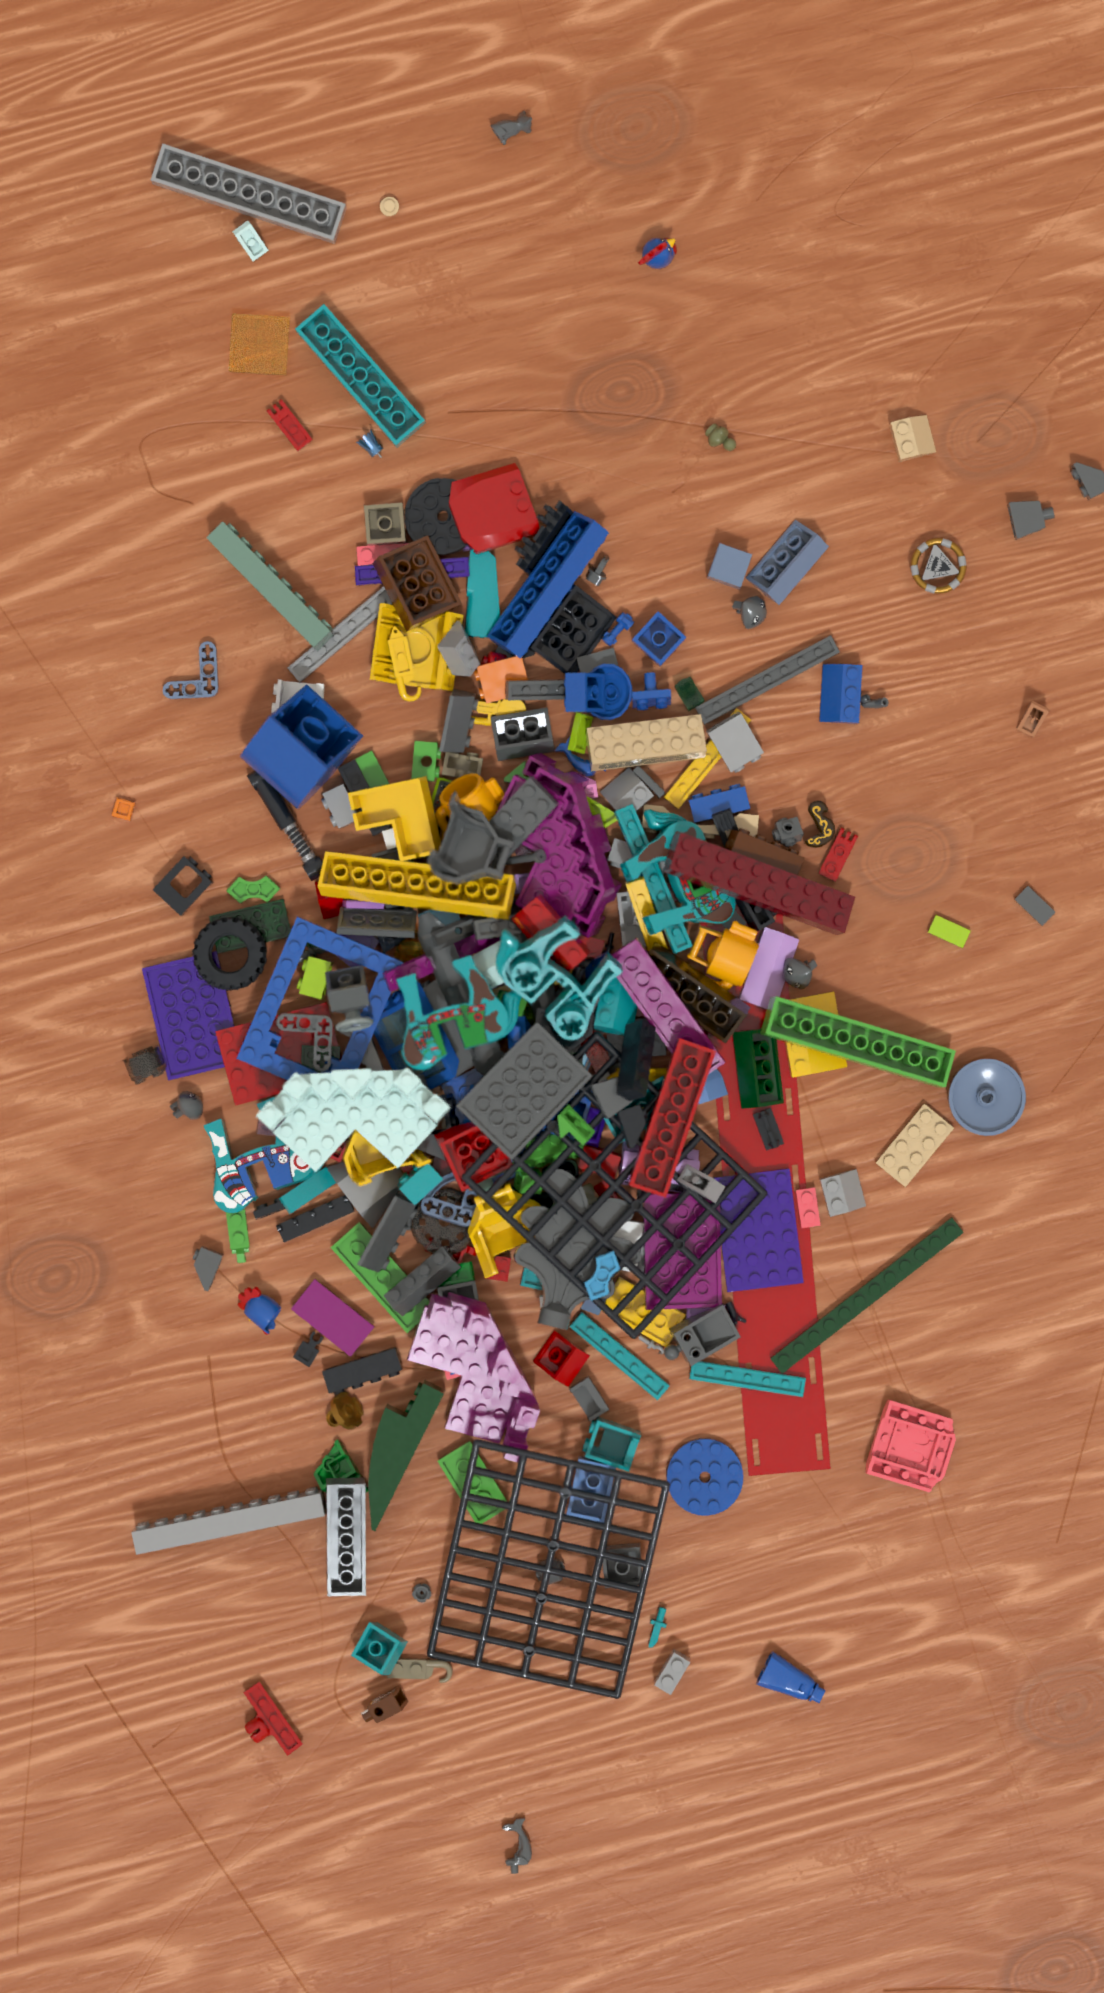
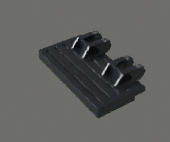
[514,500,574,576]

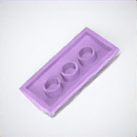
[739,927,799,1010]

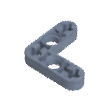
[162,641,219,699]

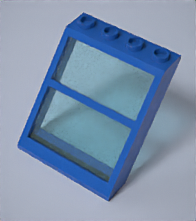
[374,981,459,1090]

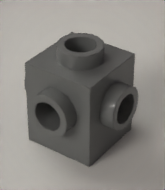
[772,817,804,847]

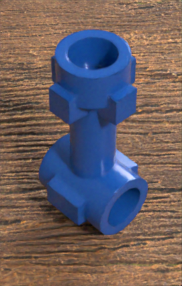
[602,612,634,646]

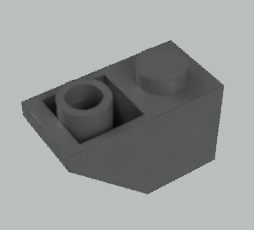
[1070,462,1104,500]

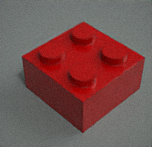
[484,1255,511,1282]

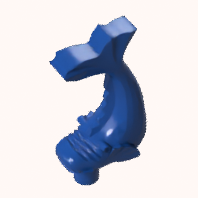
[555,737,606,776]

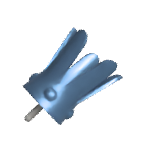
[356,430,383,458]

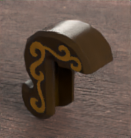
[804,801,835,848]

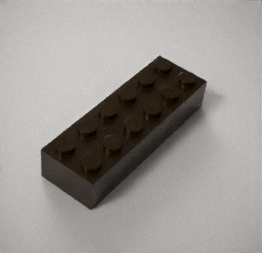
[648,941,750,1044]

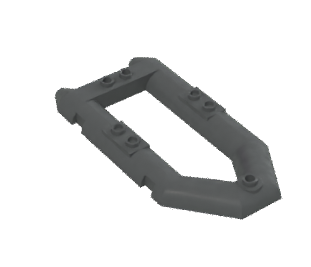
[418,897,556,1076]

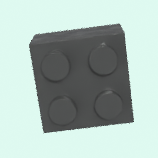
[603,1543,643,1588]

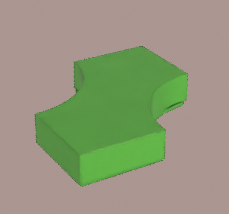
[226,876,281,904]

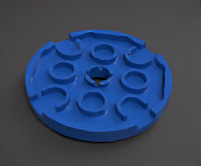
[667,1438,743,1516]

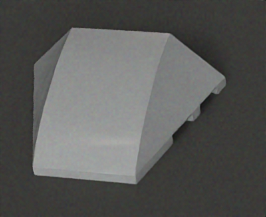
[326,1162,403,1228]

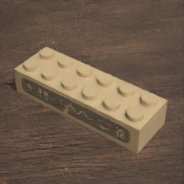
[586,714,707,772]

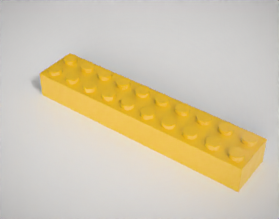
[318,851,516,920]

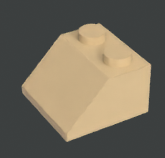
[889,415,936,462]

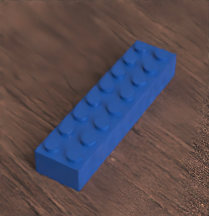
[486,511,609,659]

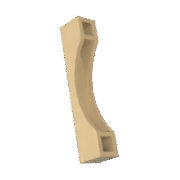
[642,804,759,838]

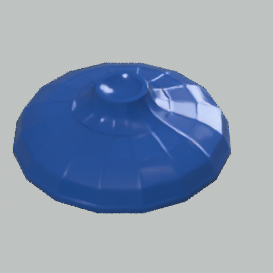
[590,664,633,720]

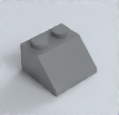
[437,621,480,677]
[600,767,654,811]
[819,1169,866,1217]

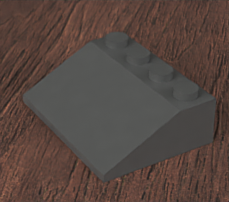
[358,1193,418,1272]

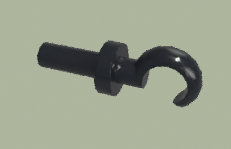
[602,932,615,954]

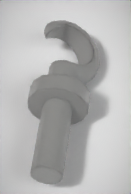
[638,1335,664,1354]

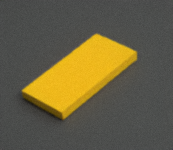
[601,1276,686,1347]

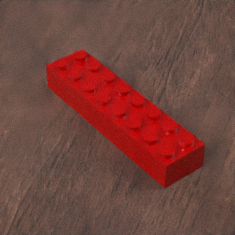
[628,1038,716,1198]

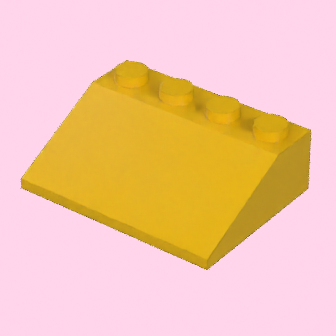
[784,992,847,1078]

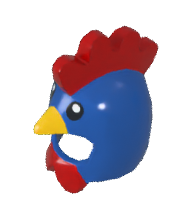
[638,238,677,269]
[238,1287,282,1335]

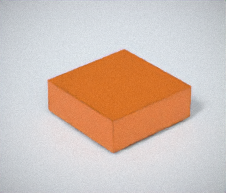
[112,798,136,821]

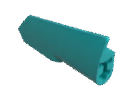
[465,549,500,639]

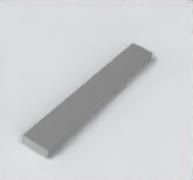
[288,586,393,683]

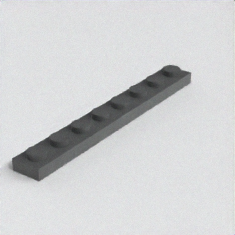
[695,635,840,725]

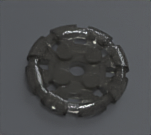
[410,1187,474,1255]

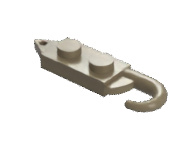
[387,1658,453,1683]

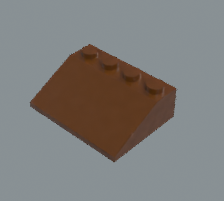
[372,535,462,632]

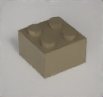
[364,503,406,546]

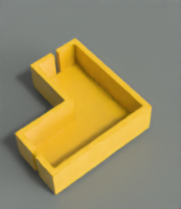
[348,776,441,861]

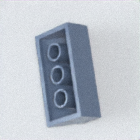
[746,520,829,605]

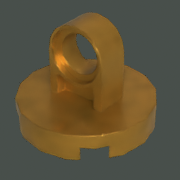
[326,1392,364,1430]

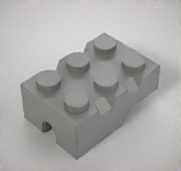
[617,892,657,948]

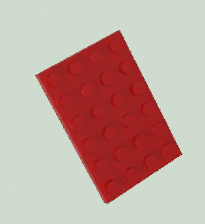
[215,1002,342,1106]

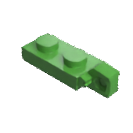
[226,1209,250,1263]

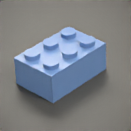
[566,1456,616,1523]

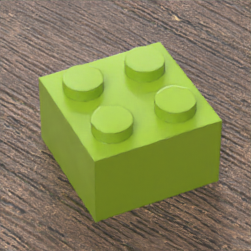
[297,956,334,999]

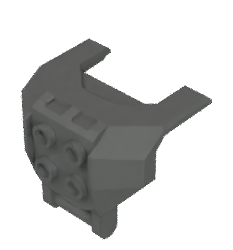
[428,792,515,884]

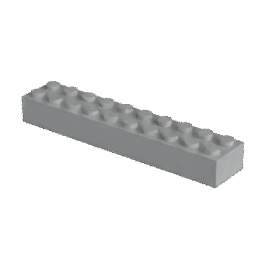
[151,144,347,244]
[131,1487,326,1555]

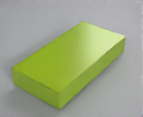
[567,712,593,754]
[928,915,971,948]

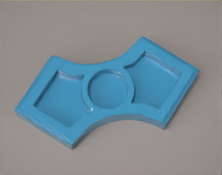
[584,1251,620,1301]

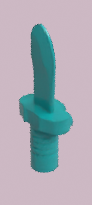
[648,1607,667,1648]

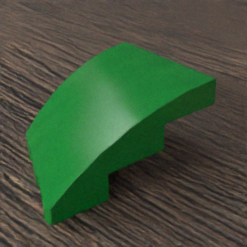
[313,1439,369,1493]

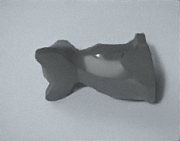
[490,111,532,145]

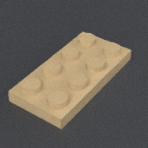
[875,1104,954,1187]

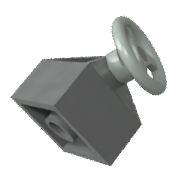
[325,965,374,1032]

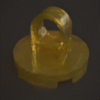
[394,931,425,962]

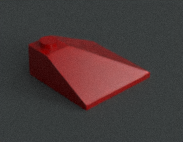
[434,1122,512,1191]

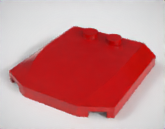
[449,463,540,554]

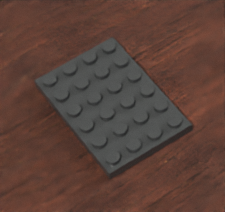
[456,1022,592,1160]

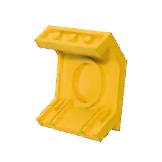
[370,603,463,691]

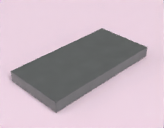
[337,907,417,938]

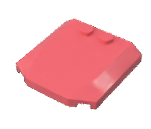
[865,1399,956,1492]

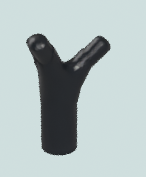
[725,1301,746,1327]

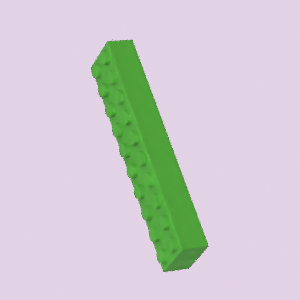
[760,996,956,1088]

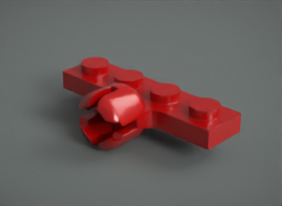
[243,1681,303,1756]

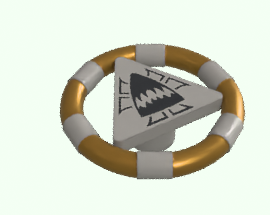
[910,538,967,594]

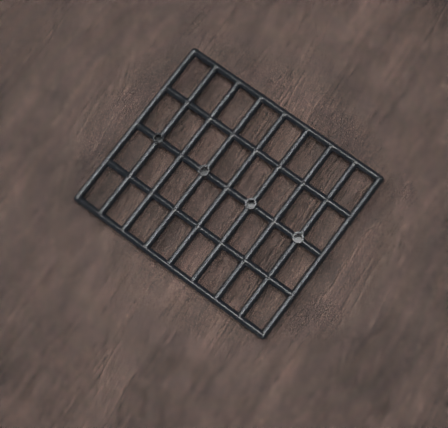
[461,1032,768,1339]
[427,1439,670,1699]

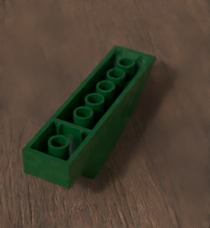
[368,1380,445,1531]

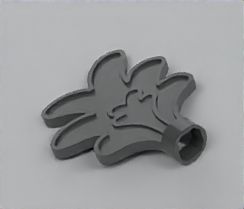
[514,1169,641,1330]

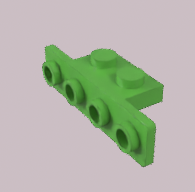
[512,1134,586,1172]

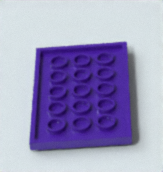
[142,951,235,1080]
[713,1168,804,1292]

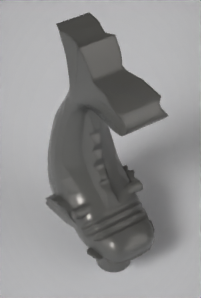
[502,1818,532,1874]

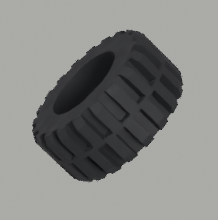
[192,917,267,990]

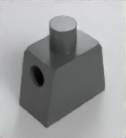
[1007,501,1055,540]
[589,1077,633,1119]

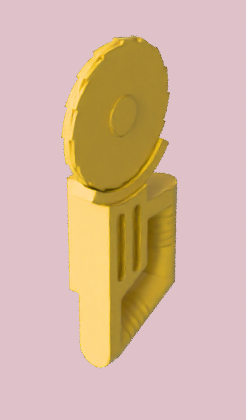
[472,699,526,726]

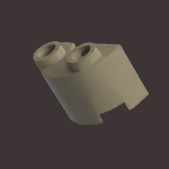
[442,752,483,778]

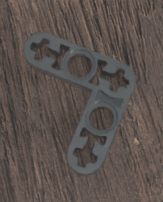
[277,1013,333,1072]

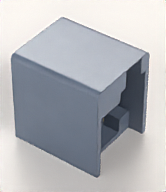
[707,543,752,590]

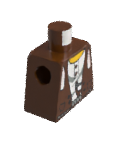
[362,1685,408,1723]

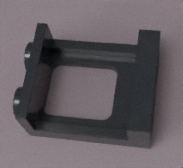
[153,856,214,916]

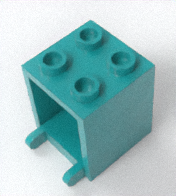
[582,1417,641,1472]

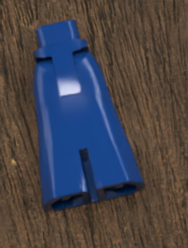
[756,1651,826,1703]

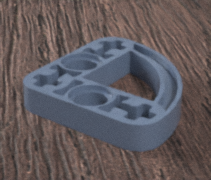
[420,1173,477,1227]

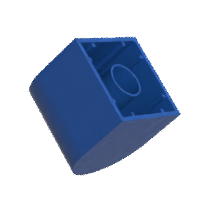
[240,684,363,809]

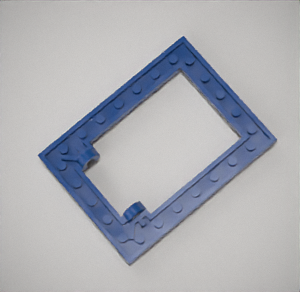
[236,916,404,1080]

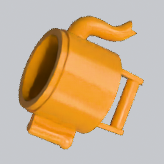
[435,773,505,841]
[687,920,759,990]

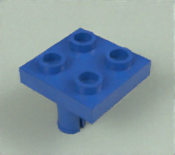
[632,672,671,710]

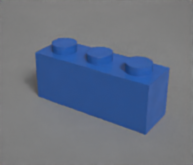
[689,784,750,823]

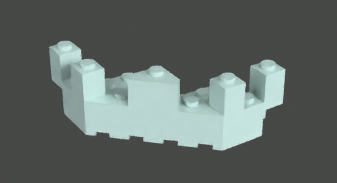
[256,1067,450,1172]

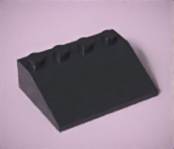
[529,584,617,674]

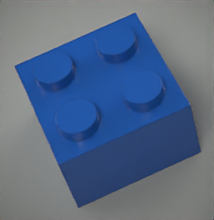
[632,612,686,667]
[564,673,605,713]

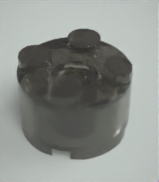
[123,1045,167,1084]

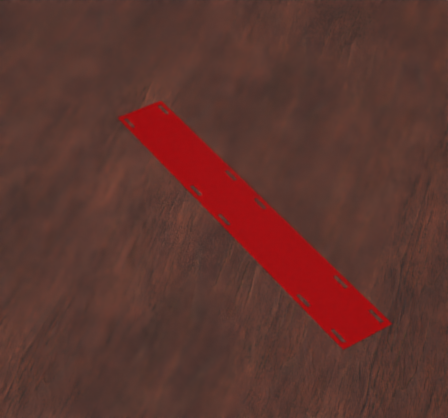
[700,904,831,1476]

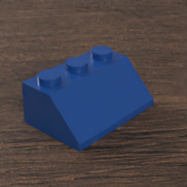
[819,664,862,724]

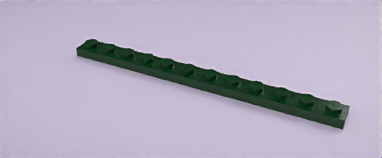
[770,1217,964,1374]

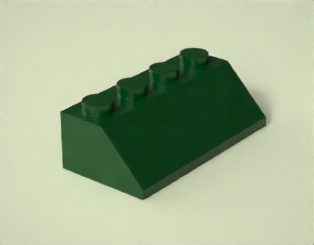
[733,1029,784,1109]

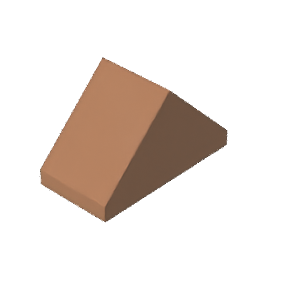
[1017,701,1050,737]

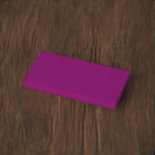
[291,1279,375,1357]

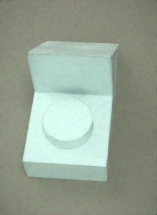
[232,221,269,262]

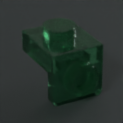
[674,677,705,711]

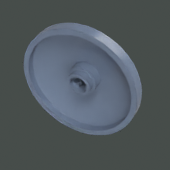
[948,1059,1026,1136]

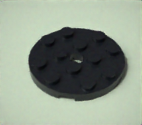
[405,478,468,555]

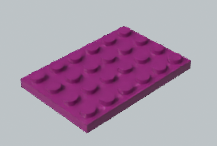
[643,1193,722,1310]

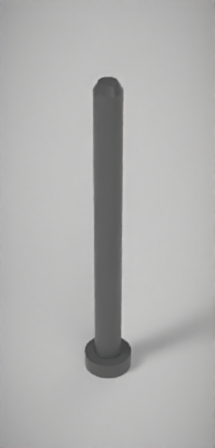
[505,849,546,865]

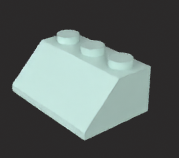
[471,940,504,989]

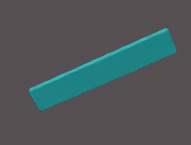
[569,1312,670,1400]
[689,1361,806,1397]

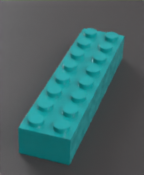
[295,304,426,448]

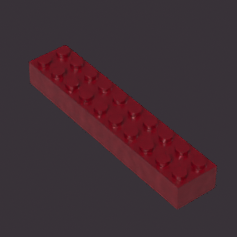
[663,832,855,935]

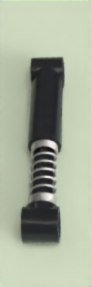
[247,770,323,881]

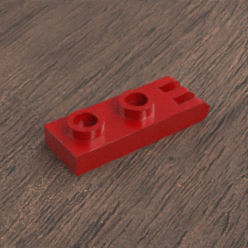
[266,399,313,452]
[818,827,858,882]

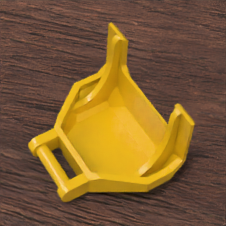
[343,1130,431,1186]
[468,1183,540,1278]

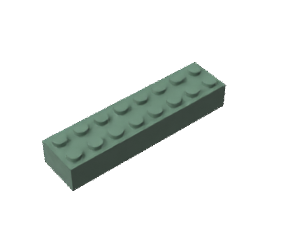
[206,522,334,651]

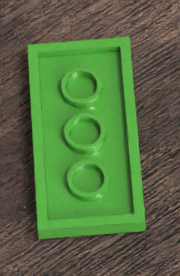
[437,1441,508,1524]

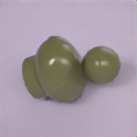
[705,423,736,451]

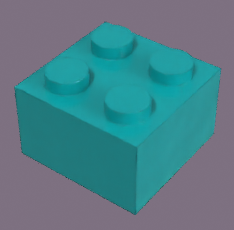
[397,1163,443,1205]
[351,1622,408,1675]

